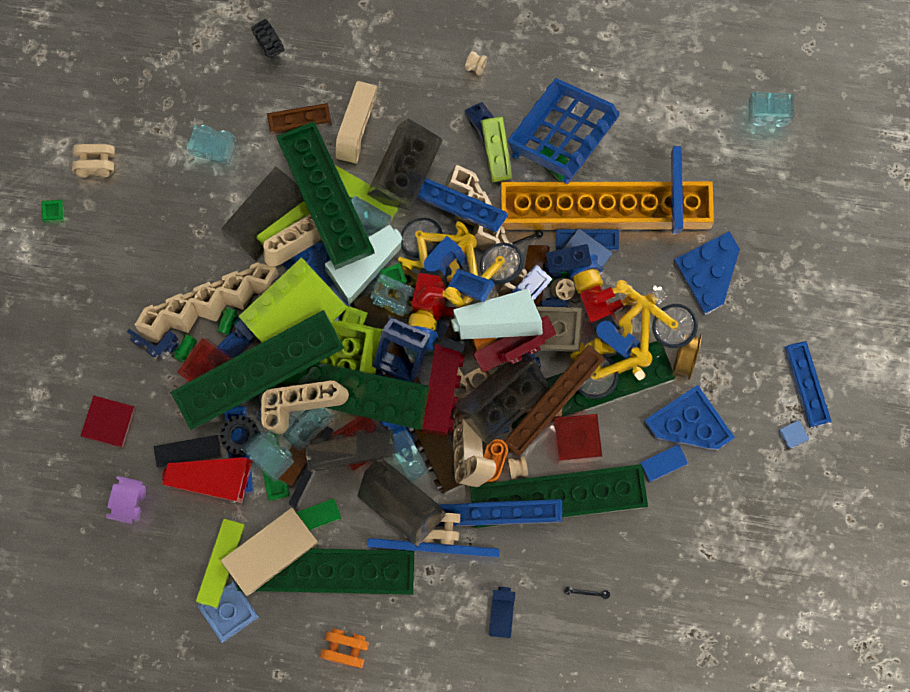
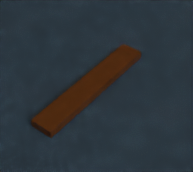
[504,344,605,456]

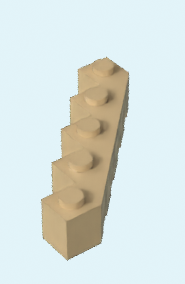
[445,165,528,297]
[135,262,280,344]

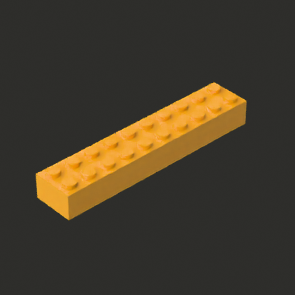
[501,181,714,230]

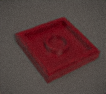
[80,395,136,448]

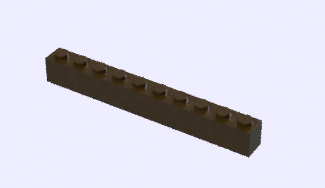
[353,291,466,495]

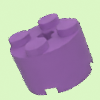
[106,476,147,524]

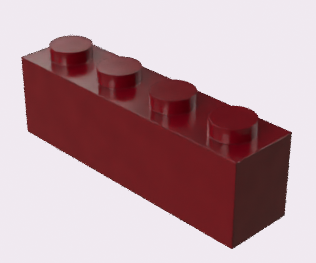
[422,344,465,436]

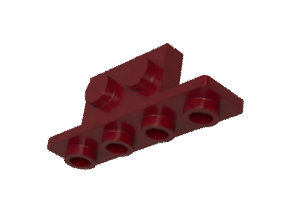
[473,316,556,372]

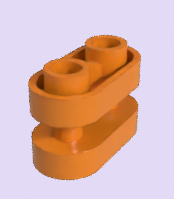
[483,439,508,483]
[319,628,369,669]

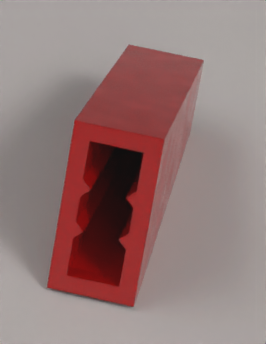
[162,457,253,503]

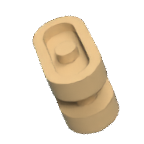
[72,144,115,177]
[416,511,461,545]

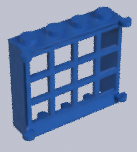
[507,78,619,184]

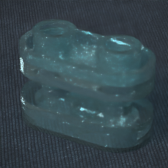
[370,274,415,317]

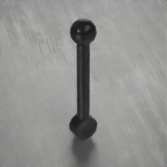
[512,230,543,246]
[564,587,610,599]

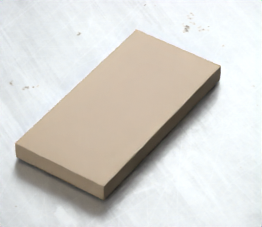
[221,508,318,596]

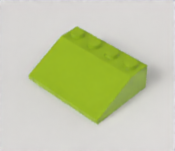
[239,257,348,343]
[321,320,383,374]

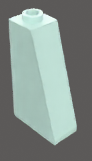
[325,225,402,305]
[451,289,543,339]

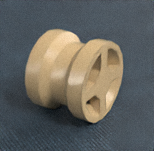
[464,51,487,76]
[550,278,576,300]
[508,456,528,480]

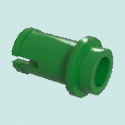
[216,307,238,335]
[174,334,197,363]

